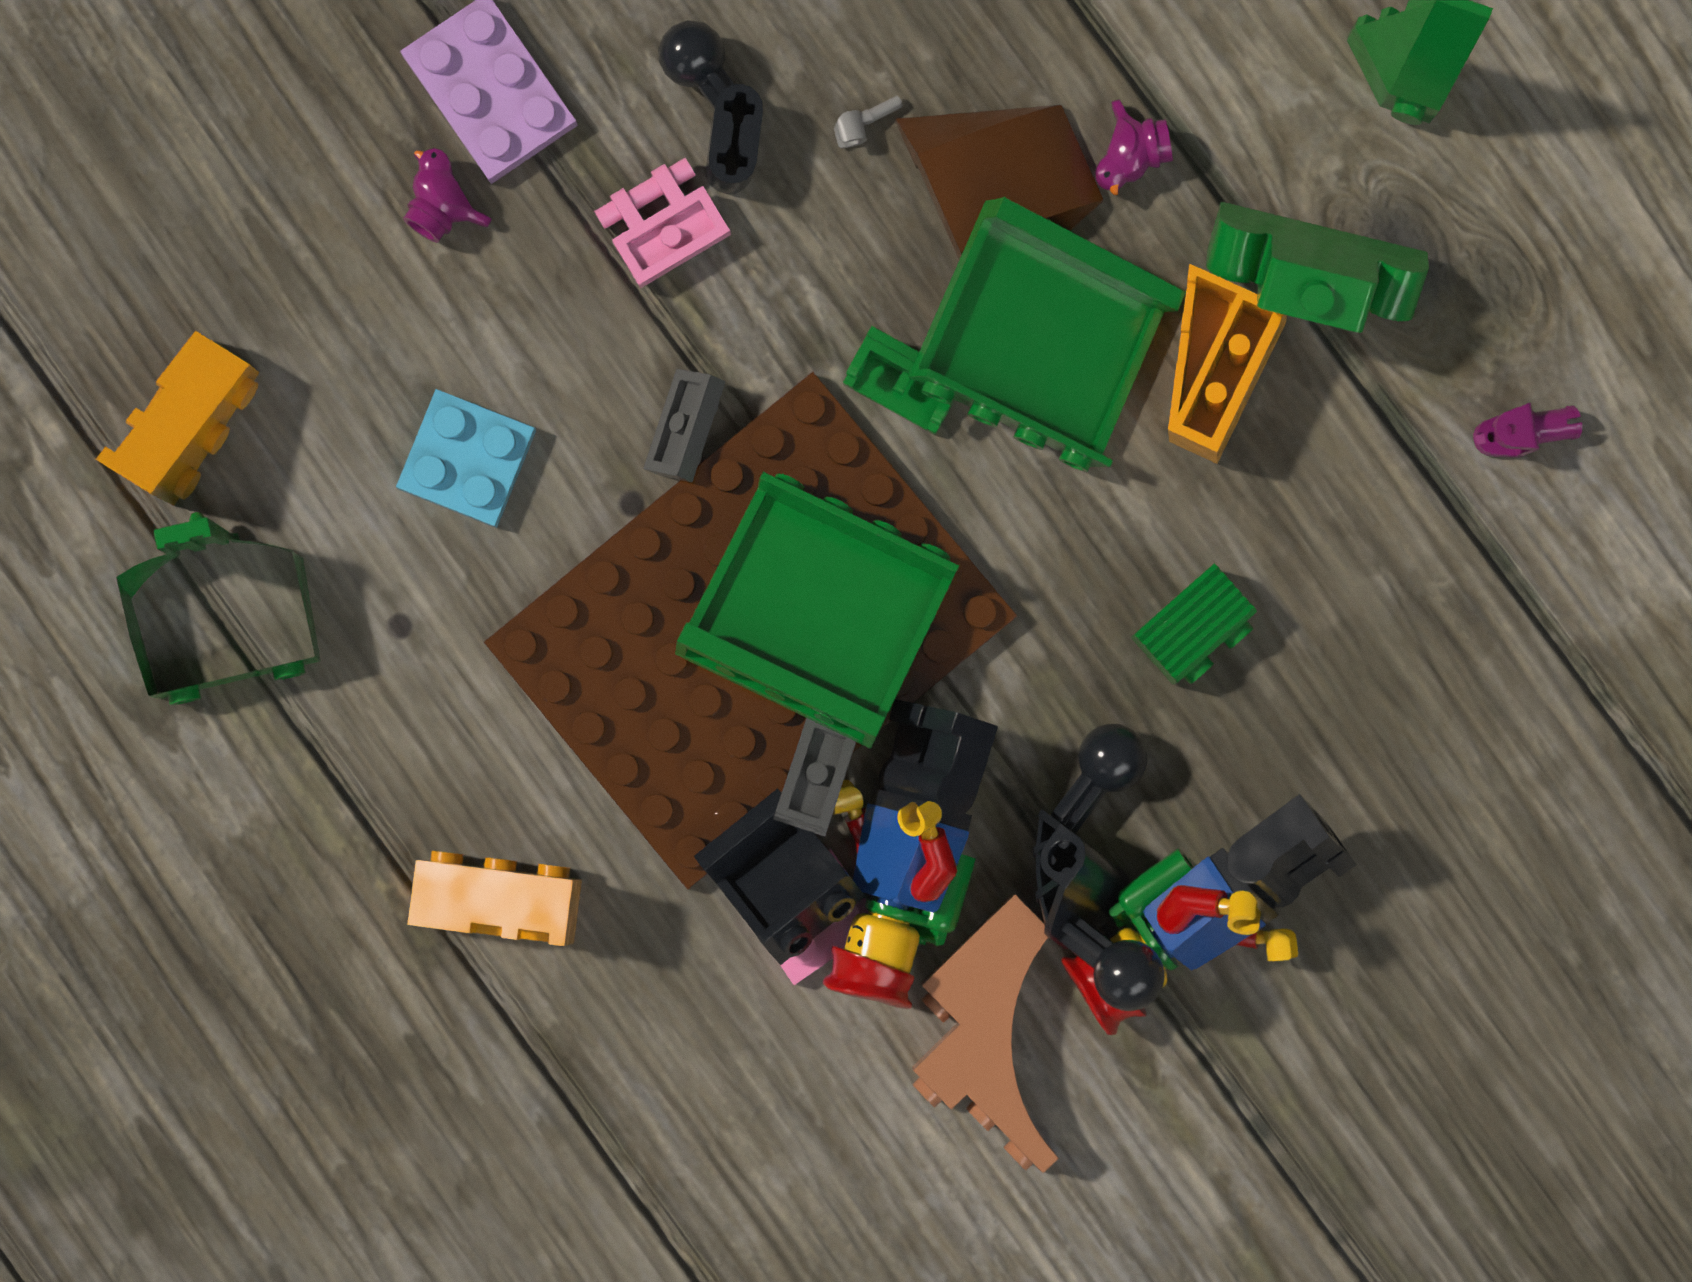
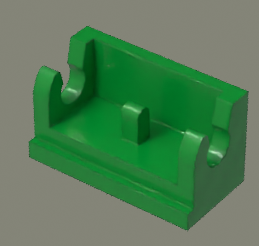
[843,326,955,435]

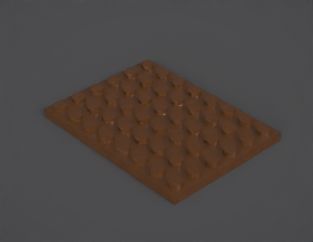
[484,372,1017,890]

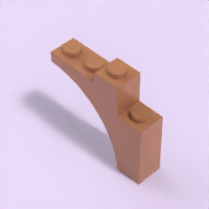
[912,894,1059,1173]

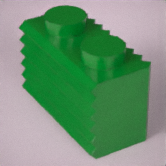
[1130,563,1257,685]

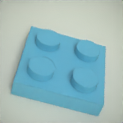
[396,389,536,528]

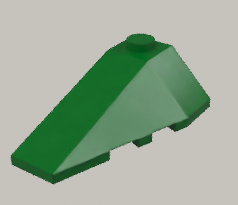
[1347,0,1493,125]

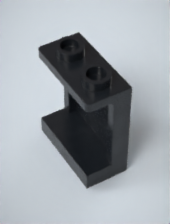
[694,788,865,965]

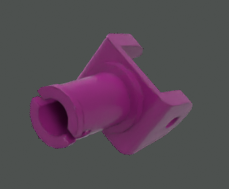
[1473,402,1582,458]

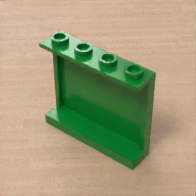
[908,197,1186,472]
[675,472,959,749]

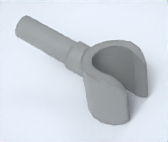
[834,95,903,148]

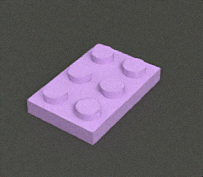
[400,0,578,184]

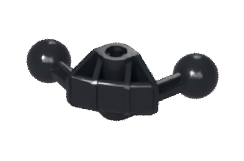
[1033,723,1165,1011]

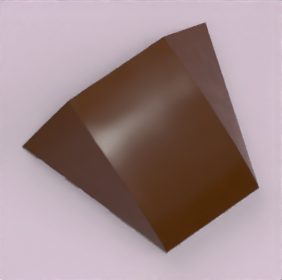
[895,105,1103,260]

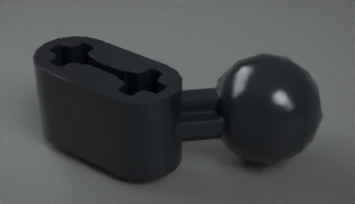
[658,20,763,194]

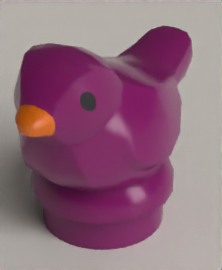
[1095,99,1173,195]
[403,148,492,243]

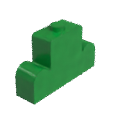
[1206,201,1429,333]

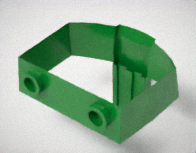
[116,512,321,705]

